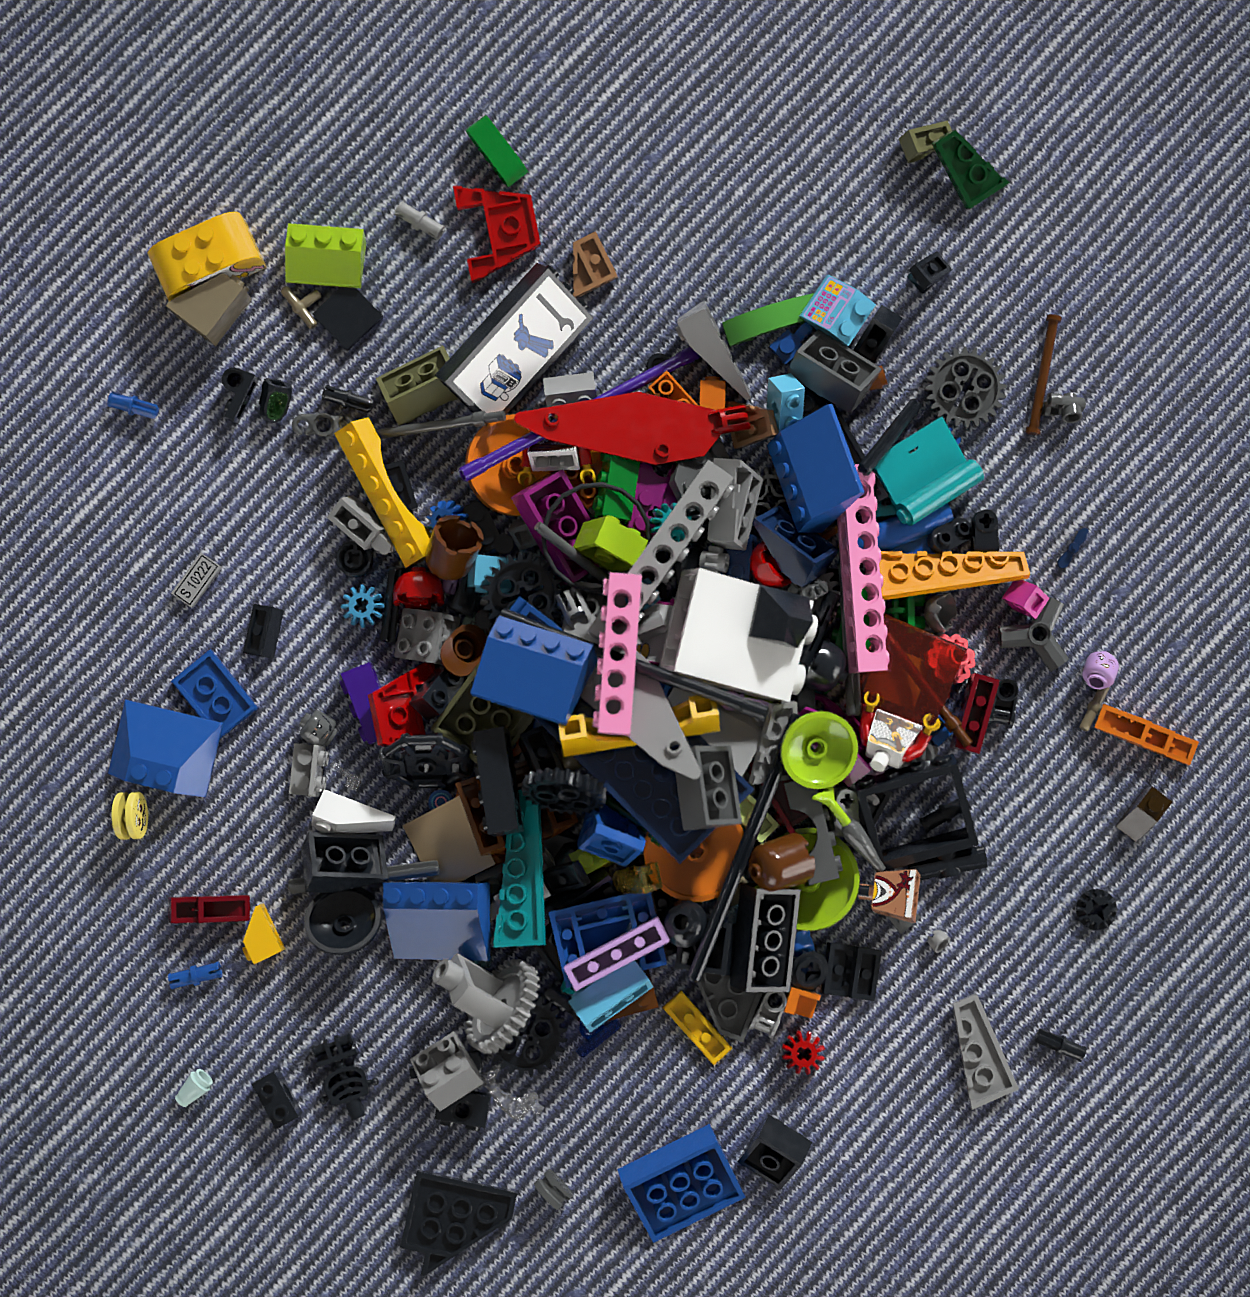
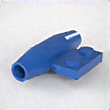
[857,503,954,554]

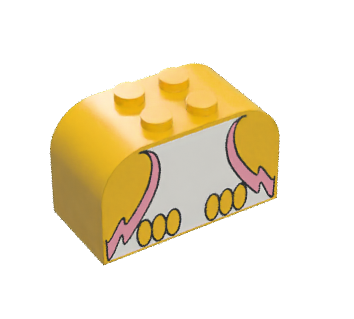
[147,212,267,301]

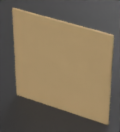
[403,796,495,882]

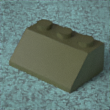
[376,345,458,426]

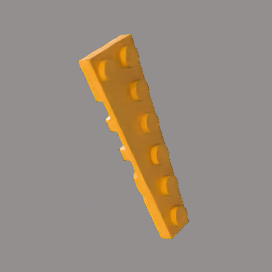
[879,551,1030,600]

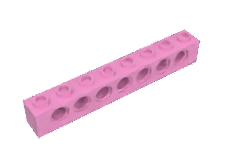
[837,464,889,673]

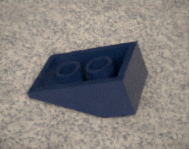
[753,506,839,587]

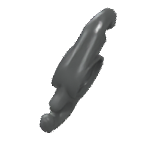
[292,413,355,437]

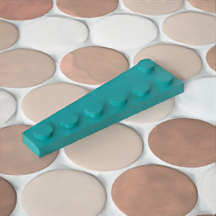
[493,790,546,948]

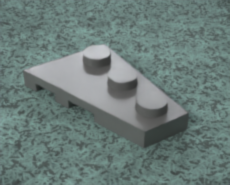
[748,701,797,784]

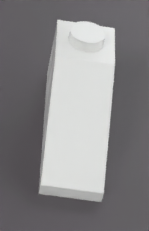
[311,789,396,834]

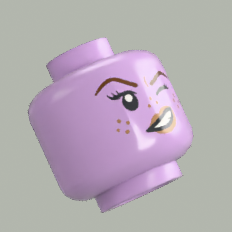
[1082,651,1119,690]

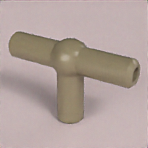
[281,286,321,329]
[1079,687,1110,732]

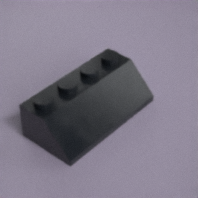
[730,883,800,992]

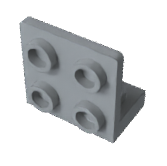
[394,608,461,665]
[289,743,329,797]

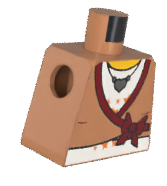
[858,869,921,923]

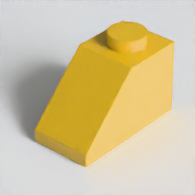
[242,903,285,964]

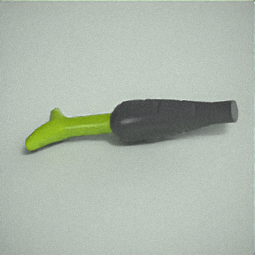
[812,786,886,872]

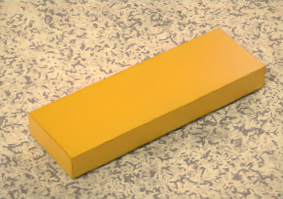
[662,990,733,1065]

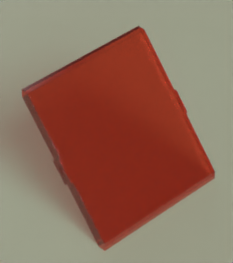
[844,614,967,735]

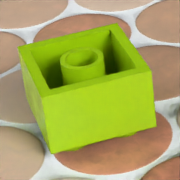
[573,515,648,573]

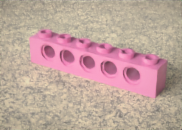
[593,573,642,736]

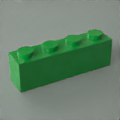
[592,453,640,525]

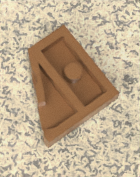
[573,231,618,299]
[725,401,778,449]

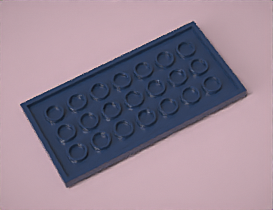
[532,697,754,864]

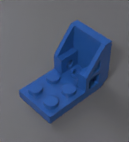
[577,782,646,867]

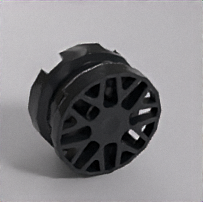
[336,541,374,578]

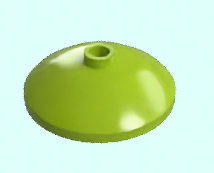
[781,711,858,789]

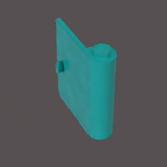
[874,417,984,526]

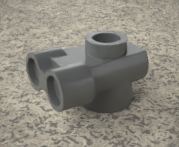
[1042,393,1086,423]

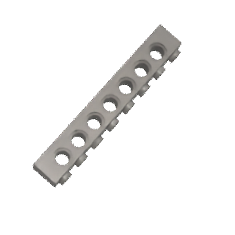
[587,460,734,650]

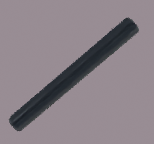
[857,399,922,476]

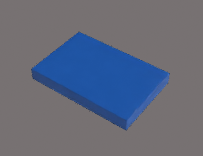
[171,649,259,740]

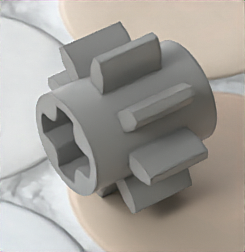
[699,546,729,574]

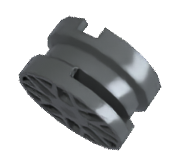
[534,1169,573,1210]

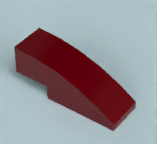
[168,895,250,924]

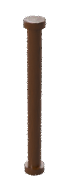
[1025,314,1062,435]

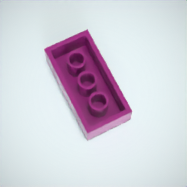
[511,469,599,586]

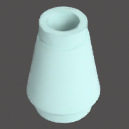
[175,1069,213,1107]

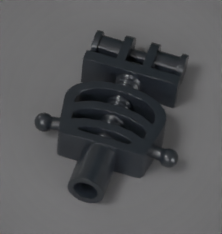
[311,1032,379,1121]

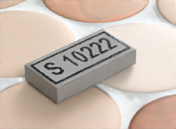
[171,552,223,608]

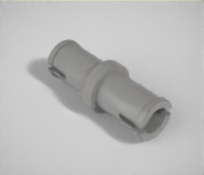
[395,201,445,240]

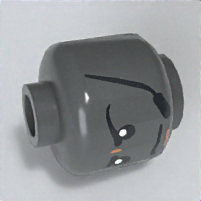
[298,710,338,747]

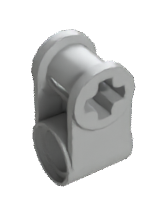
[829,786,860,837]
[749,992,787,1038]

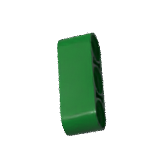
[465,115,528,187]

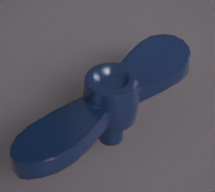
[1057,528,1089,569]

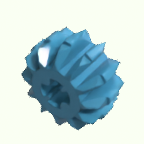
[341,585,385,628]

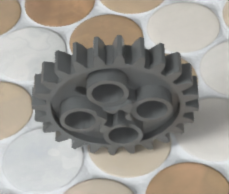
[924,346,1007,429]

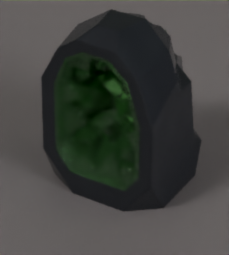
[259,378,292,423]

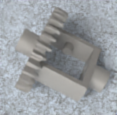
[432,953,540,1055]

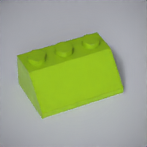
[285,223,366,288]

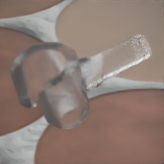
[330,761,361,790]

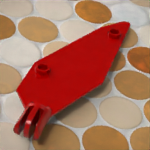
[514,392,751,465]

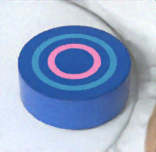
[428,790,454,810]

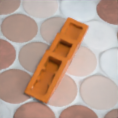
[1094,704,1199,766]

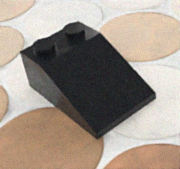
[301,832,388,893]

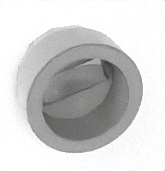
[928,930,950,953]

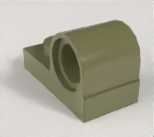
[899,120,952,163]

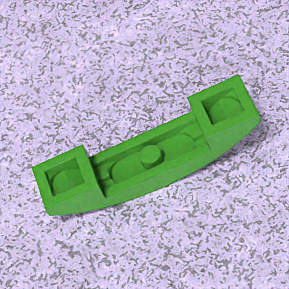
[722,293,814,347]

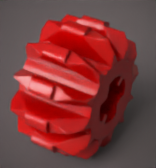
[782,1030,825,1075]

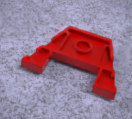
[453,186,541,283]
[368,662,450,752]

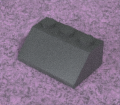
[786,329,882,414]
[675,746,742,830]

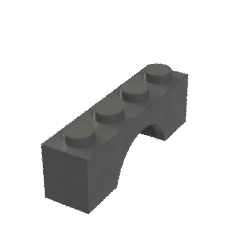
[784,780,843,885]

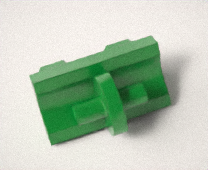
[884,594,925,635]

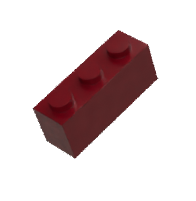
[950,673,1000,754]

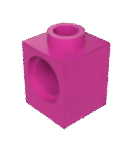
[1002,580,1050,619]

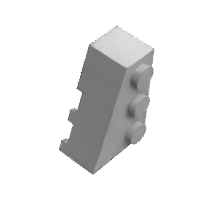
[707,458,763,550]

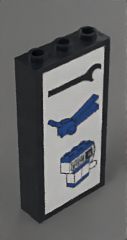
[435,263,593,414]

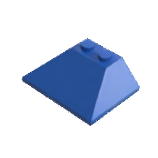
[108,699,223,797]
[549,888,668,988]

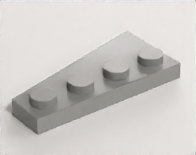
[952,993,1019,1110]

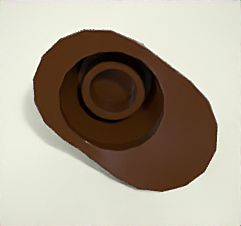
[440,624,487,677]

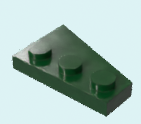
[931,130,1010,209]

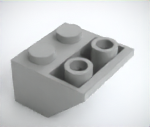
[543,372,596,421]
[410,1031,484,1111]

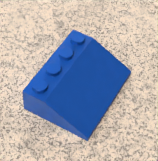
[767,404,865,533]
[471,616,598,726]
[383,882,490,961]
[617,1124,746,1243]

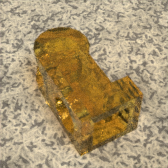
[613,862,662,894]

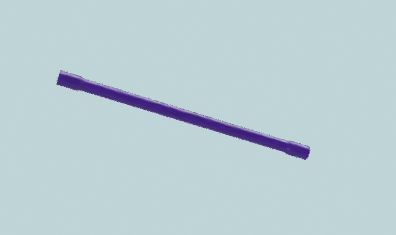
[458,346,701,482]

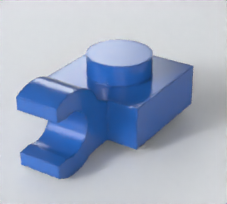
[769,322,813,366]

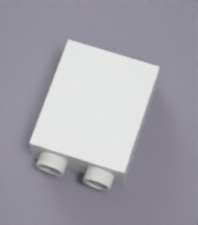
[659,568,818,702]

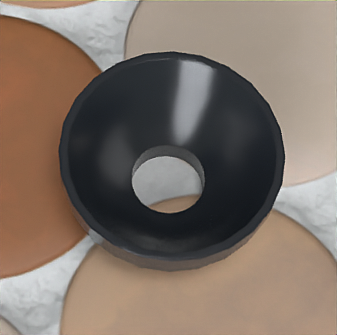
[661,900,708,948]

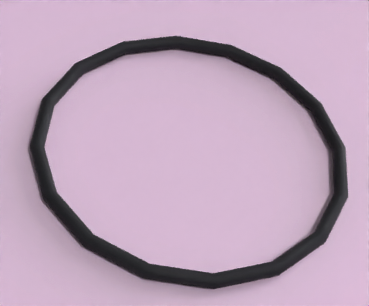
[541,482,652,593]

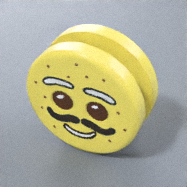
[111,792,148,840]

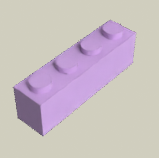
[563,916,670,991]

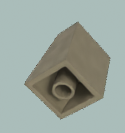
[166,273,252,346]

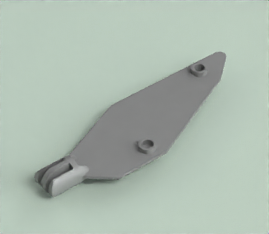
[555,587,701,779]

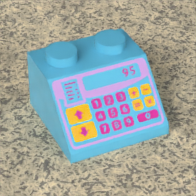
[799,275,876,346]

